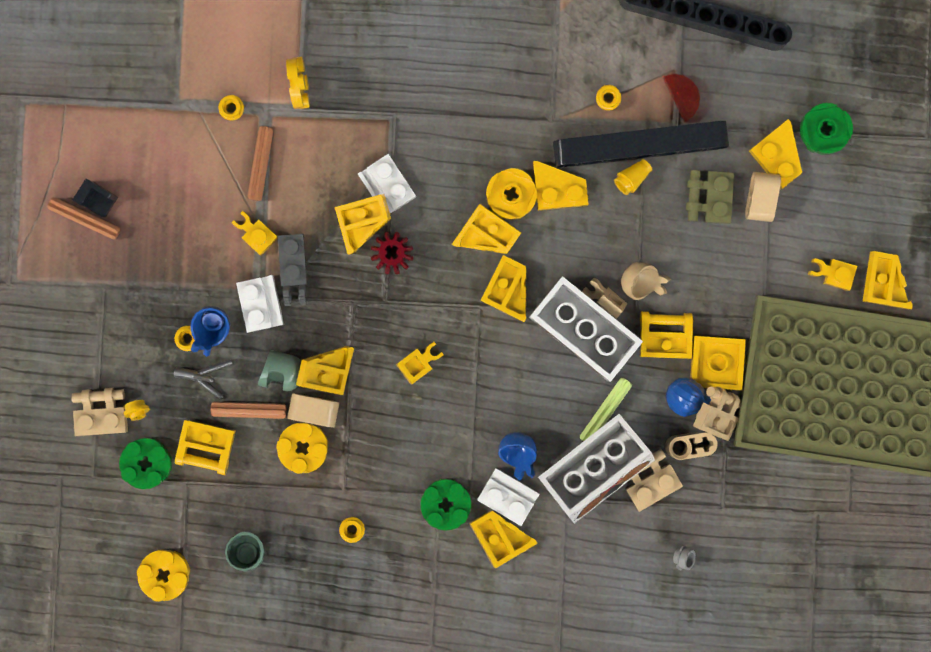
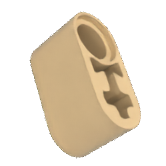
[745,172,781,222]
[287,393,340,427]
[665,431,717,460]

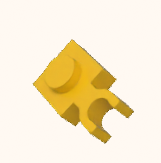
[232,211,278,256]
[808,258,857,291]
[396,342,444,384]

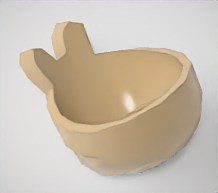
[621,262,671,300]

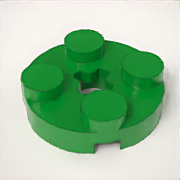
[800,103,853,155]
[119,438,172,489]
[420,479,471,531]

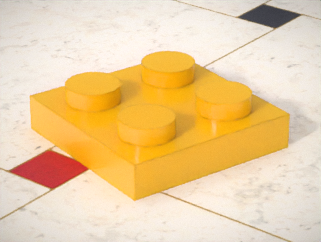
[690,336,746,390]

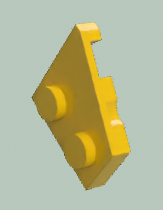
[749,119,802,190]
[533,161,589,211]
[335,194,391,254]
[452,204,522,254]
[862,251,913,309]
[480,255,526,322]
[296,346,354,395]
[469,511,538,568]

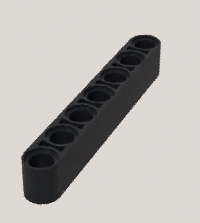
[619,0,792,51]
[553,121,729,168]

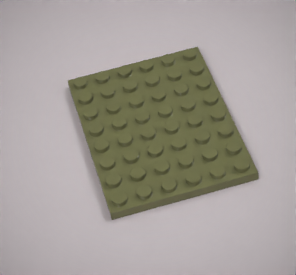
[733,295,931,477]

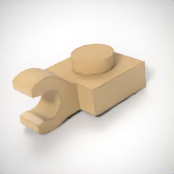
[582,278,627,319]

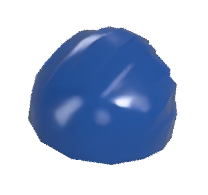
[190,306,230,357]
[666,378,711,417]
[498,432,537,481]

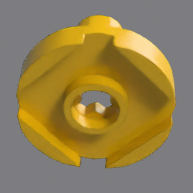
[286,56,310,109]
[486,168,537,220]
[276,423,328,474]
[137,549,190,602]

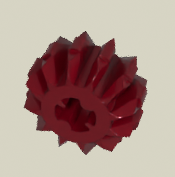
[371,232,413,275]

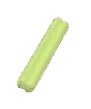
[580,378,632,441]

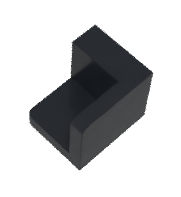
[72,178,118,218]

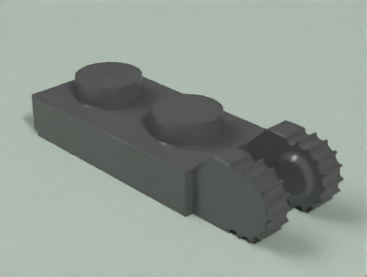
[278,234,308,306]

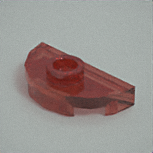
[663,74,700,123]

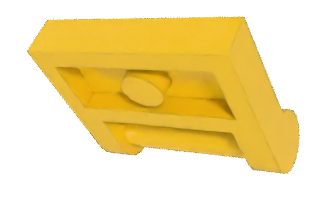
[640,311,693,359]
[175,420,236,475]

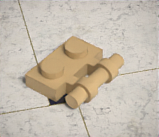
[693,387,741,441]
[72,388,128,436]
[626,449,683,512]

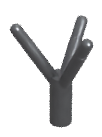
[174,360,233,399]

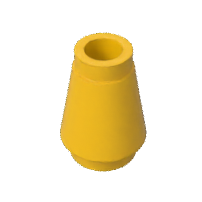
[614,159,652,195]

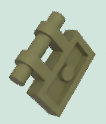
[686,170,734,224]

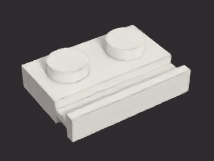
[358,154,416,213]
[236,275,284,333]
[477,468,540,526]

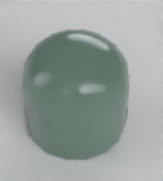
[258,350,301,391]
[225,532,265,572]

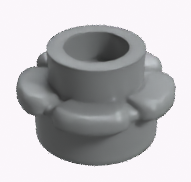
[673,546,696,571]

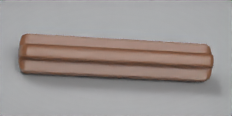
[248,126,273,201]
[48,197,120,240]
[210,402,287,419]

